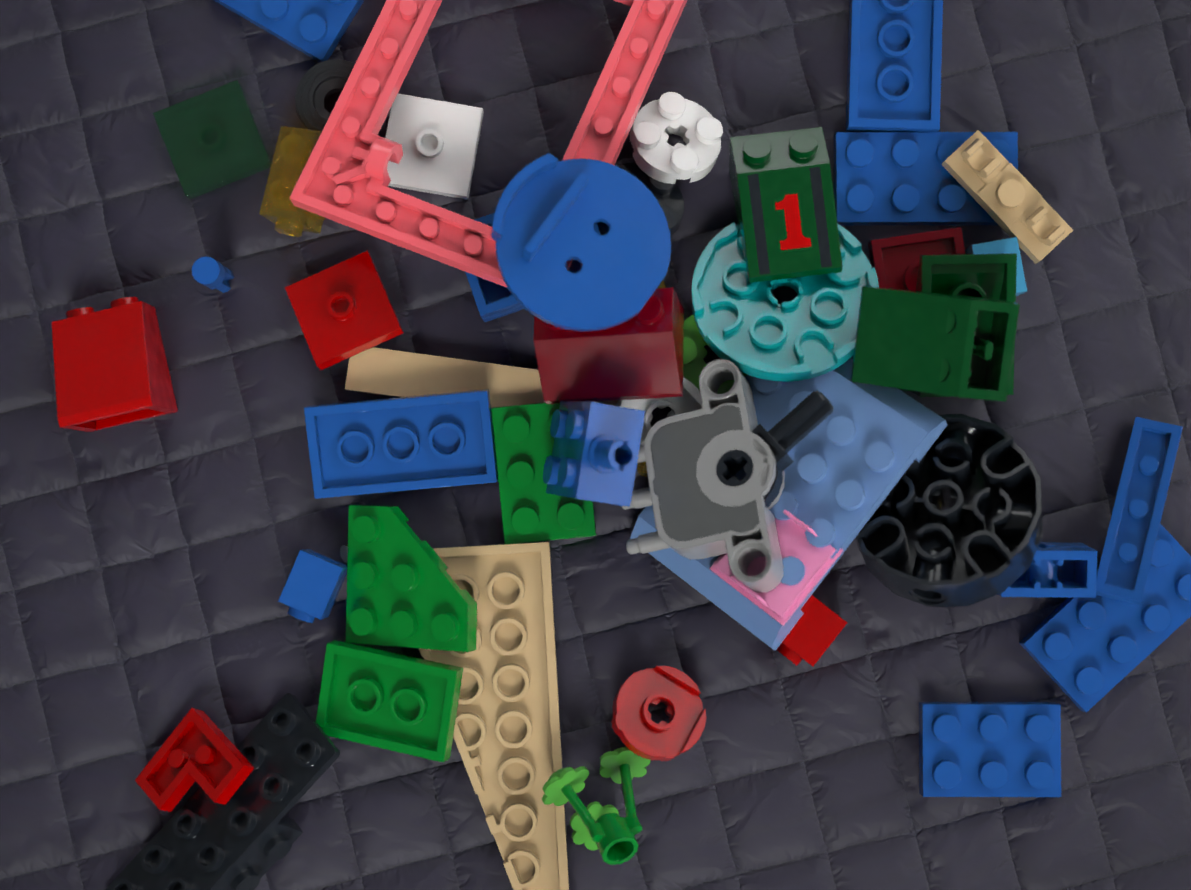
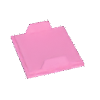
[709,509,843,626]

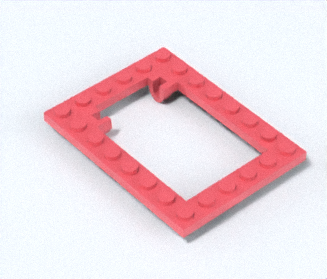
[290,0,687,288]

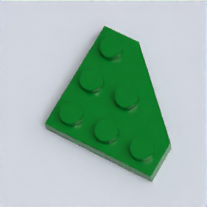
[346,505,477,652]

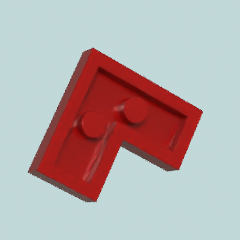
[135,708,254,812]

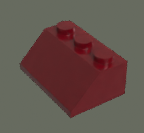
[533,287,684,404]

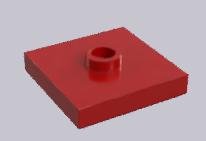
[285,250,404,370]

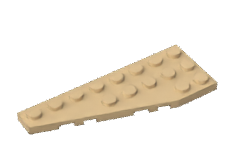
[419,542,569,890]

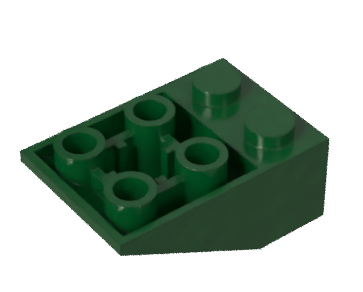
[851,286,1020,402]

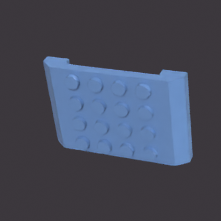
[630,358,947,651]

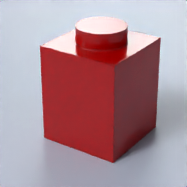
[776,595,847,667]

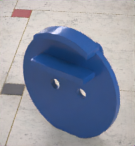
[491,154,671,331]

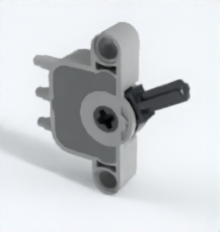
[621,359,834,593]

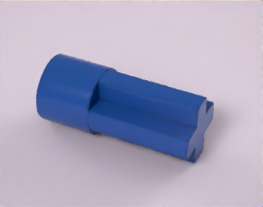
[192,256,234,293]

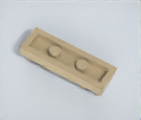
[941,130,1073,264]

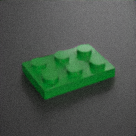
[491,403,596,544]
[316,640,463,763]

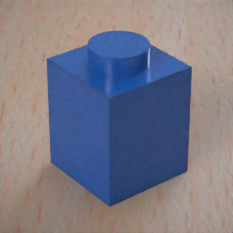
[278,549,347,623]

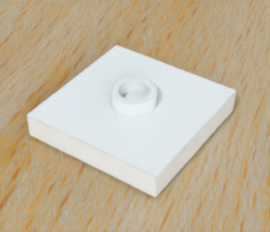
[385,94,484,200]

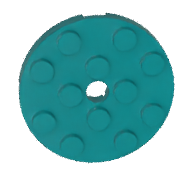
[691,222,879,382]

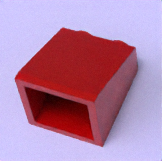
[51,297,178,432]

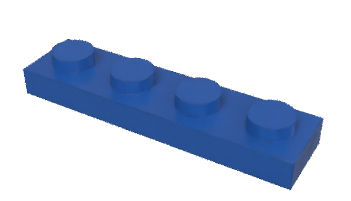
[1096,417,1183,606]

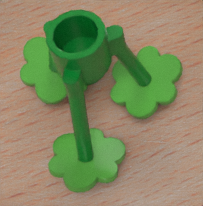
[542,747,651,865]

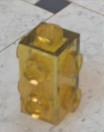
[259,126,326,237]

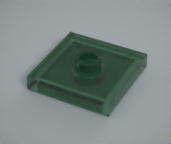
[153,80,273,199]

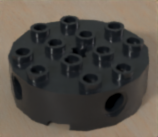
[855,414,1043,607]

